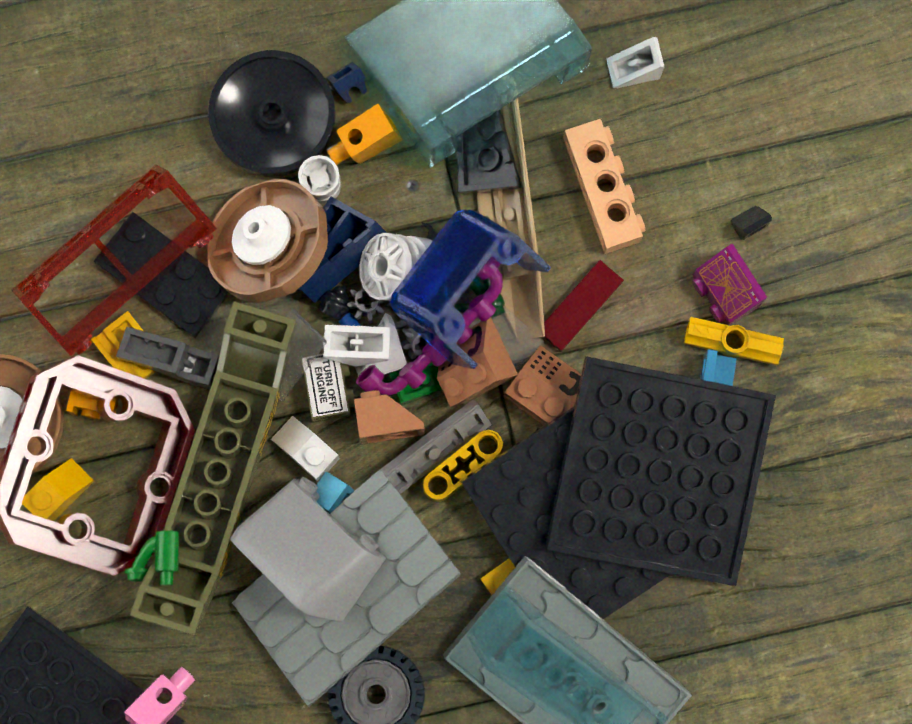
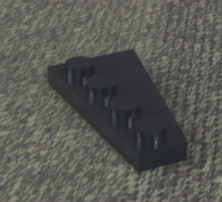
[454,64,522,194]

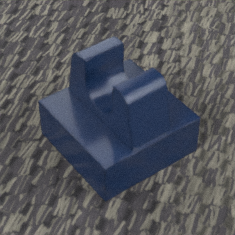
[326,62,367,103]

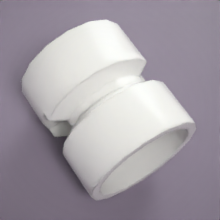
[298,155,341,205]

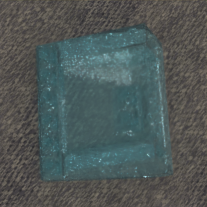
[345,0,592,168]

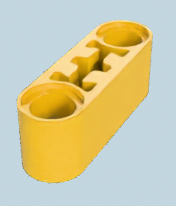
[423,430,503,502]

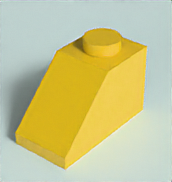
[22,458,94,521]

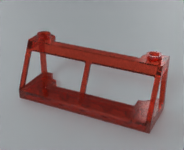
[12,165,217,356]

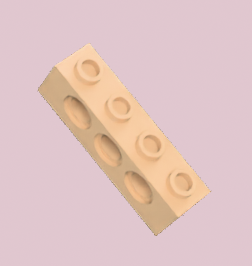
[563,118,645,254]

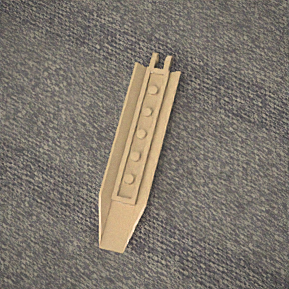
[477,65,545,342]

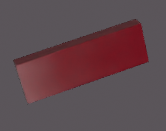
[544,260,624,352]

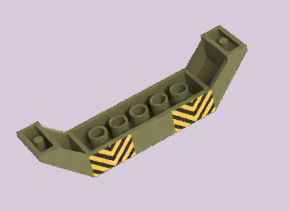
[130,301,296,636]

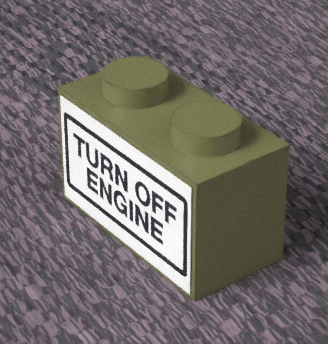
[301,352,355,423]

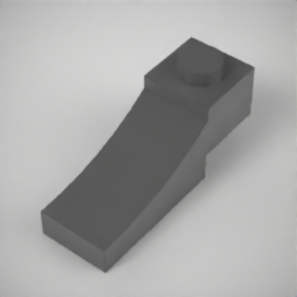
[116,327,219,390]

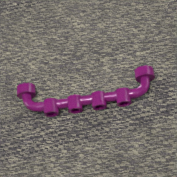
[356,252,503,396]

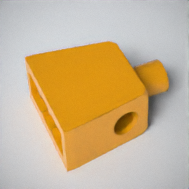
[326,104,403,165]

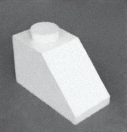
[271,416,340,482]

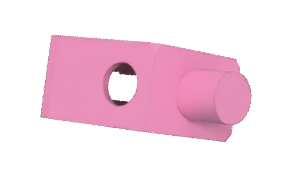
[125,667,195,724]

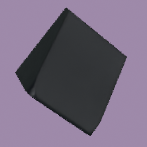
[731,206,772,240]

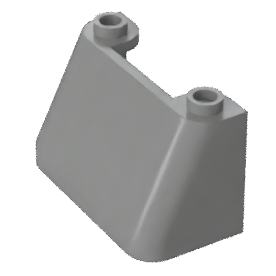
[230,477,386,621]

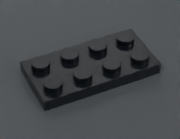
[94,212,230,338]

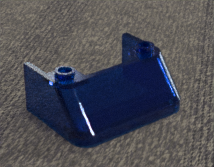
[391,209,552,369]

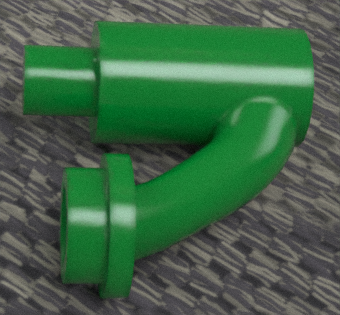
[125,531,179,586]

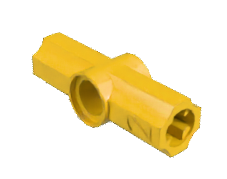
[684,317,784,366]

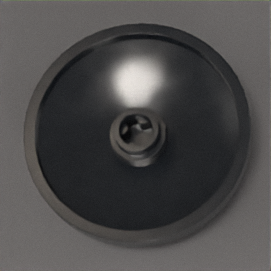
[208,50,335,176]

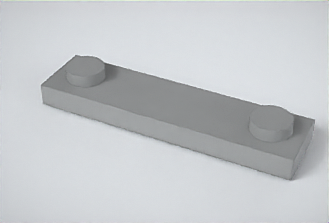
[371,399,492,494]

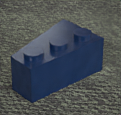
[296,196,387,303]

